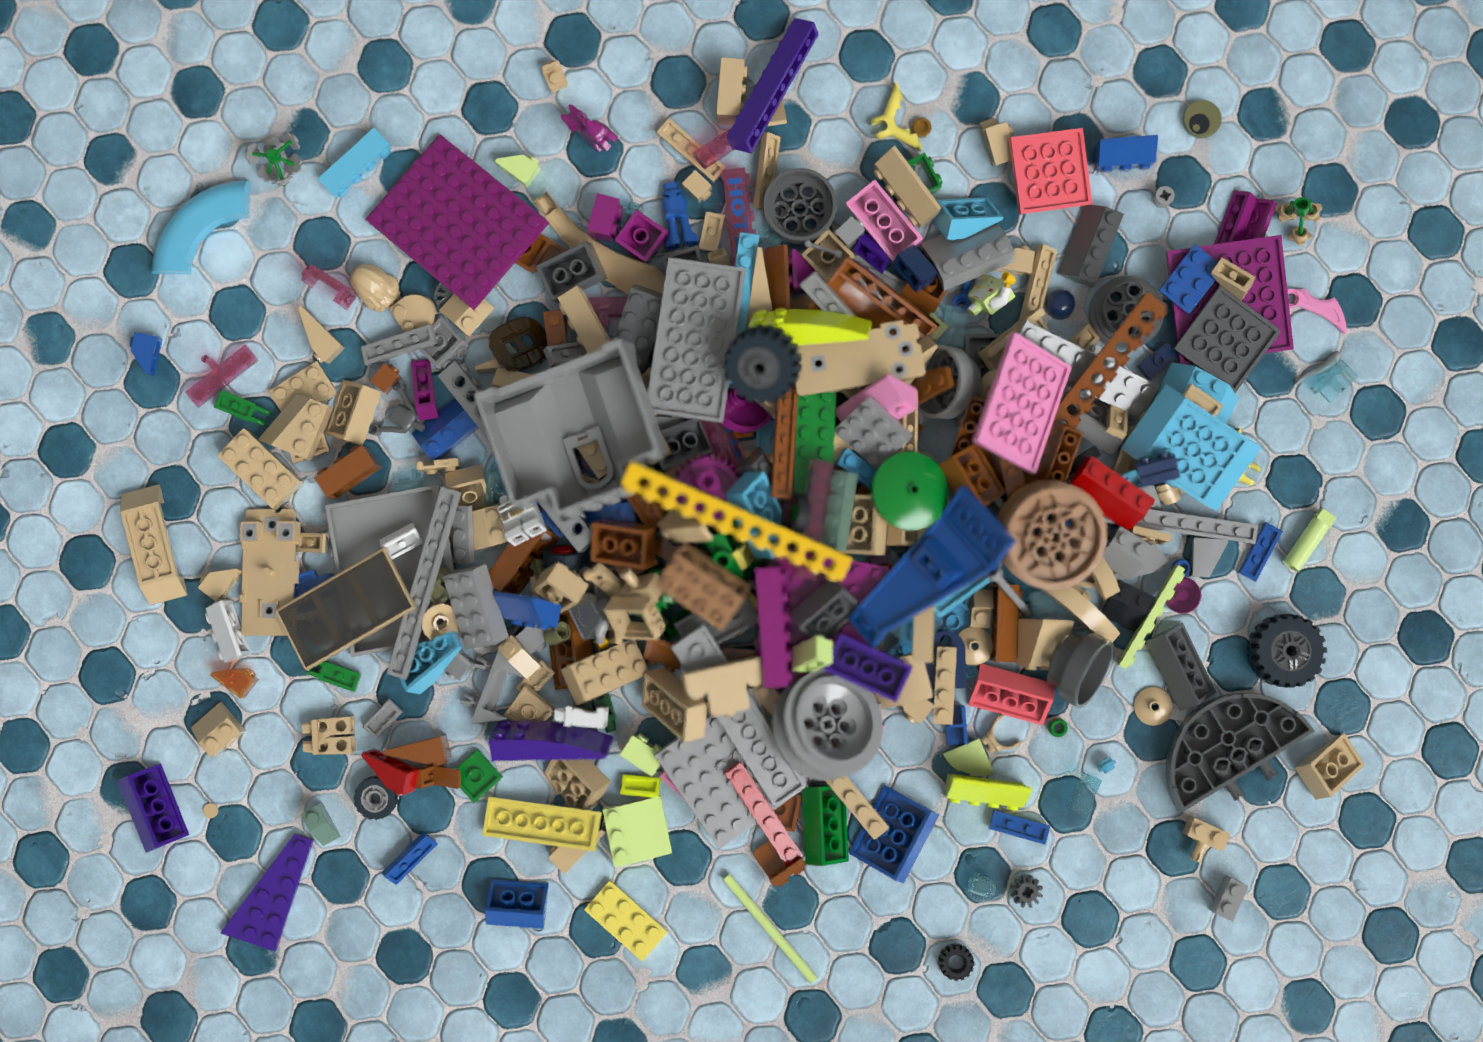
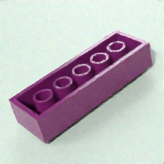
[756,564,794,688]

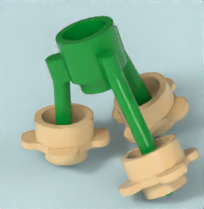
[1275,197,1322,246]

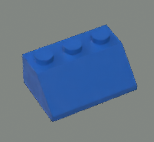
[1093,135,1158,173]
[411,398,479,461]
[494,592,562,630]
[485,879,549,929]

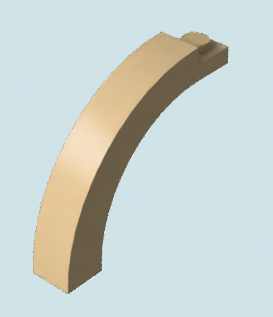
[1039,586,1120,643]

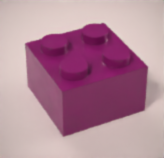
[587,193,624,243]

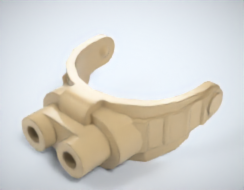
[980,714,1021,755]

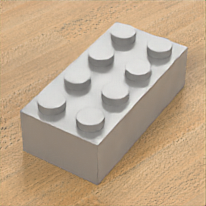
[442,564,509,649]

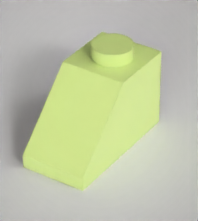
[495,154,541,188]

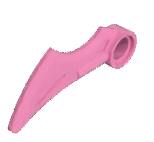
[1287,289,1347,334]

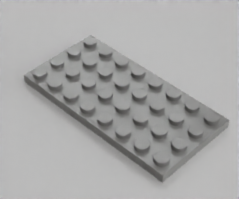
[648,258,746,423]

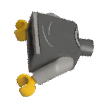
[568,593,611,651]

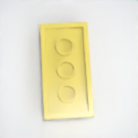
[584,880,668,961]

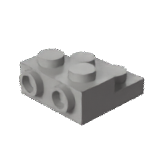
[420,317,469,372]

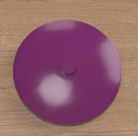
[721,387,771,433]

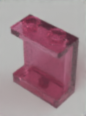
[301,264,357,311]

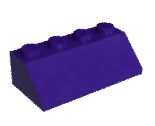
[117,764,189,853]

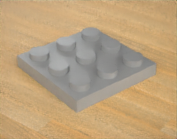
[835,396,913,469]

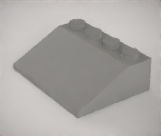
[921,223,1015,291]

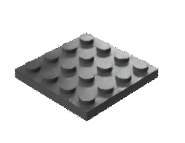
[1173,286,1281,393]

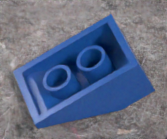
[577,501,636,548]

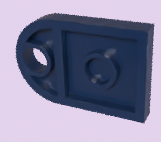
[927,630,966,689]

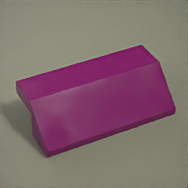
[1214,190,1277,244]

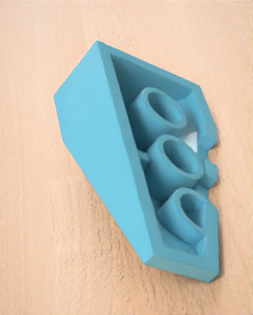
[400,631,462,694]

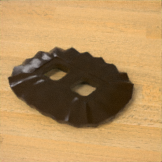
[488,317,548,372]

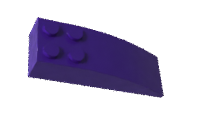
[488,719,614,761]

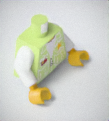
[967,271,1016,317]

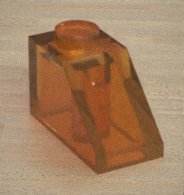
[210,667,259,699]

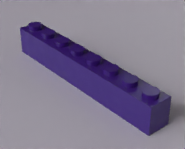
[726,18,819,154]

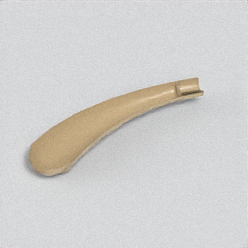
[534,191,666,294]

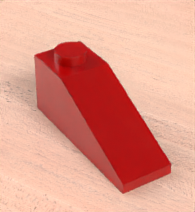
[361,749,419,796]

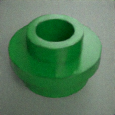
[1048,718,1068,737]

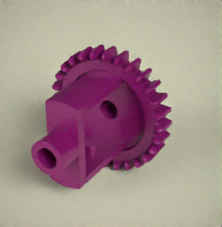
[672,454,741,528]

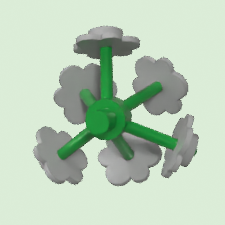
[245,131,302,187]

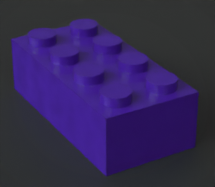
[823,631,913,702]

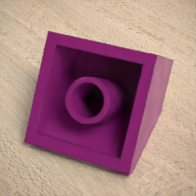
[614,209,668,264]

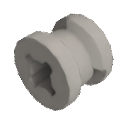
[1153,186,1175,208]

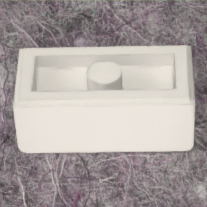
[380,523,424,559]

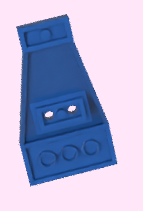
[848,486,1016,648]

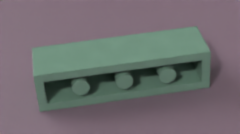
[819,470,858,551]

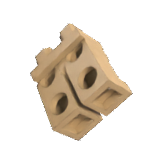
[302,716,356,755]

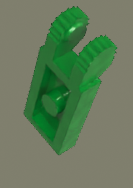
[214,390,271,427]
[305,658,362,692]

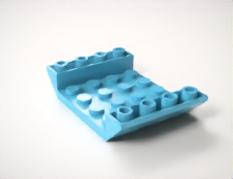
[1121,384,1262,511]

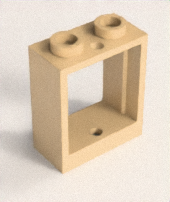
[604,597,666,640]

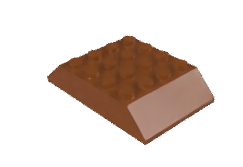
[805,256,938,351]

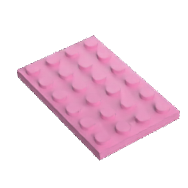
[973,332,1072,474]

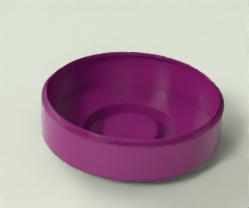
[1165,577,1202,614]

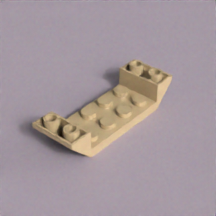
[120,484,188,605]

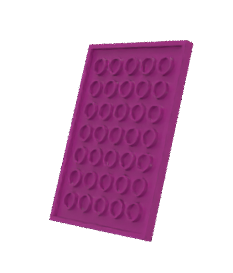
[365,134,549,310]

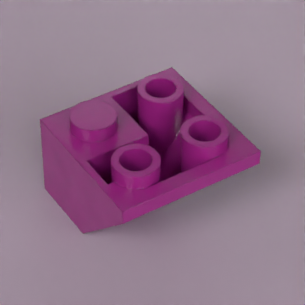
[788,249,815,294]

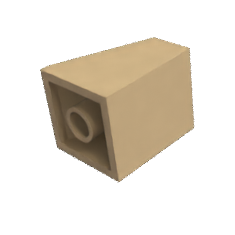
[1017,619,1074,670]

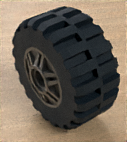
[723,324,802,404]
[1247,614,1327,688]

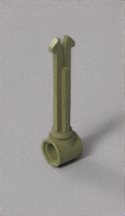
[530,558,571,645]

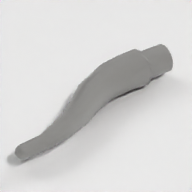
[1295,351,1342,385]

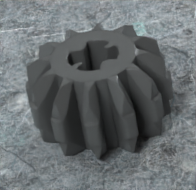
[1010,875,1043,908]

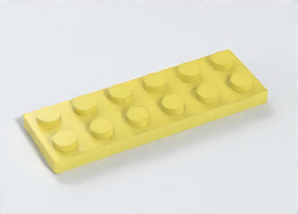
[482,797,601,852]

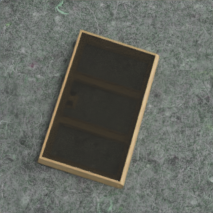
[275,547,417,671]

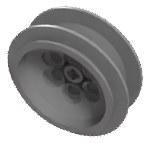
[772,669,883,781]

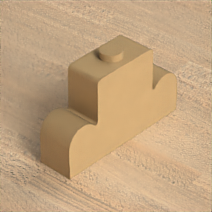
[680,656,764,717]

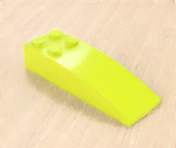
[748,308,872,345]

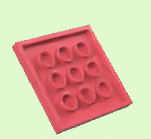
[1008,128,1092,215]

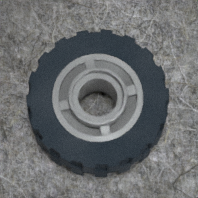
[353,776,399,820]

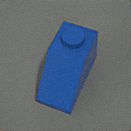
[130,332,163,376]

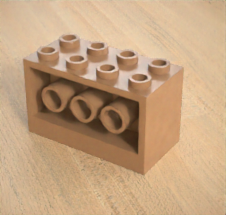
[655,542,752,630]

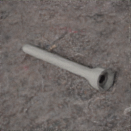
[985,565,1033,618]

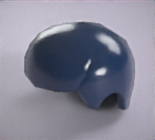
[1046,289,1075,320]

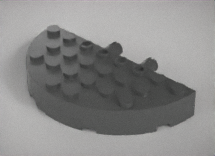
[1166,693,1315,812]

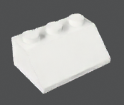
[205,600,251,663]

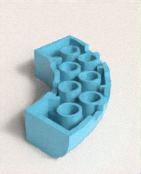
[151,180,250,274]

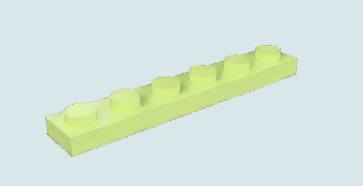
[1116,564,1185,669]

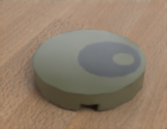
[1183,100,1222,139]

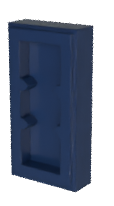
[1137,342,1178,380]

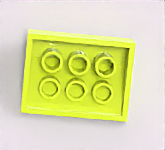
[945,773,1032,811]

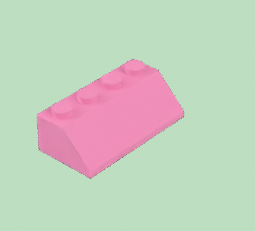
[845,180,923,262]
[835,374,918,422]

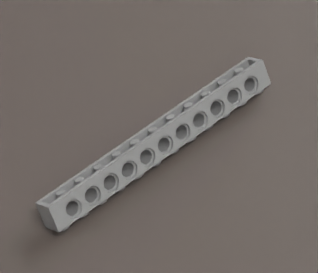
[438,361,593,553]

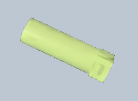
[1283,508,1337,572]

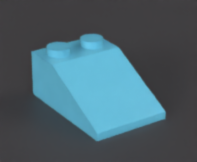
[932,197,1003,241]

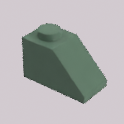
[300,803,341,846]

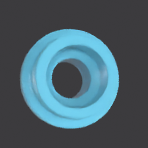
[1097,757,1116,774]

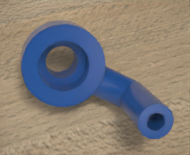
[952,281,972,314]

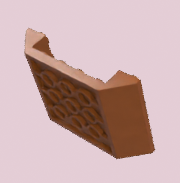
[950,396,1083,485]

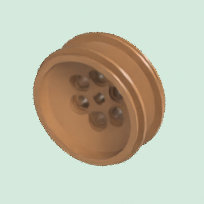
[997,480,1107,590]

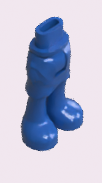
[662,182,700,250]

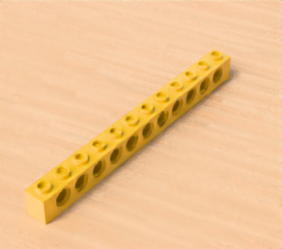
[621,461,852,582]

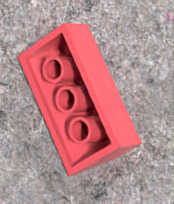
[968,664,1055,725]

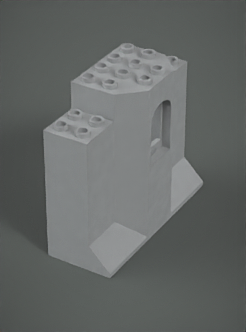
[474,339,668,518]

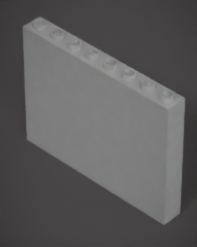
[323,484,461,657]

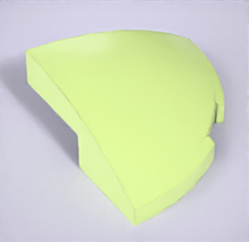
[943,738,994,776]

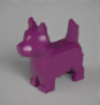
[560,105,618,152]

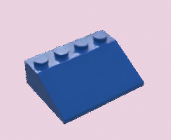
[848,785,940,883]

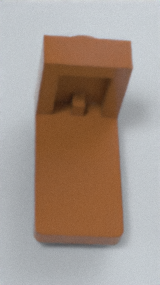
[415,764,461,789]

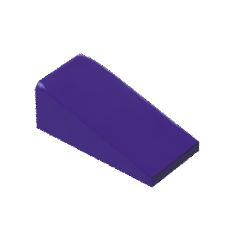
[853,233,890,274]

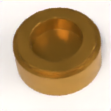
[912,118,932,138]

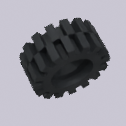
[938,943,975,981]

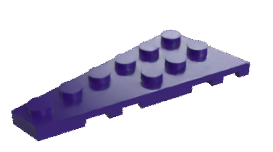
[221,833,314,951]

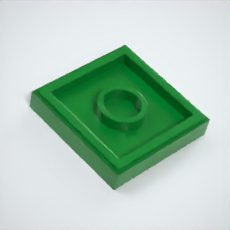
[456,749,503,803]

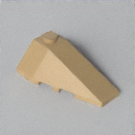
[746,246,772,325]

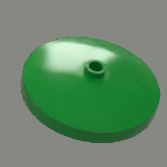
[871,452,948,531]

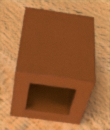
[369,363,402,395]

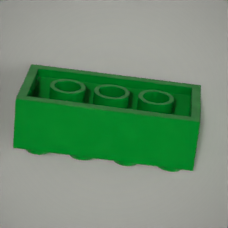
[802,784,849,866]

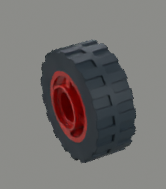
[543,544,585,571]

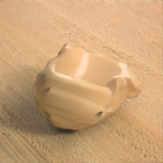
[350,264,400,312]

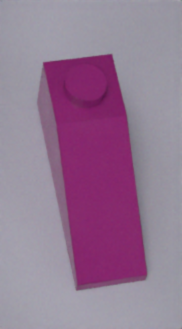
[411,359,439,421]

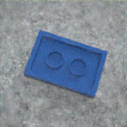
[1158,244,1218,314]

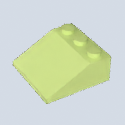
[603,796,672,867]

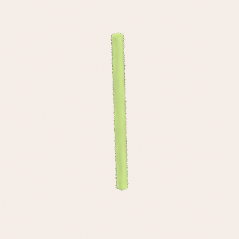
[723,873,818,984]

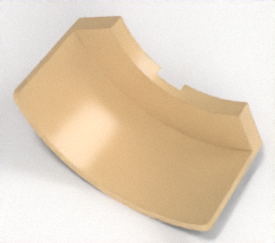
[871,652,933,709]

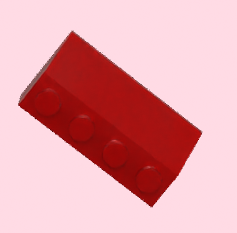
[1068,456,1155,531]

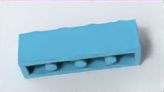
[318,128,393,199]

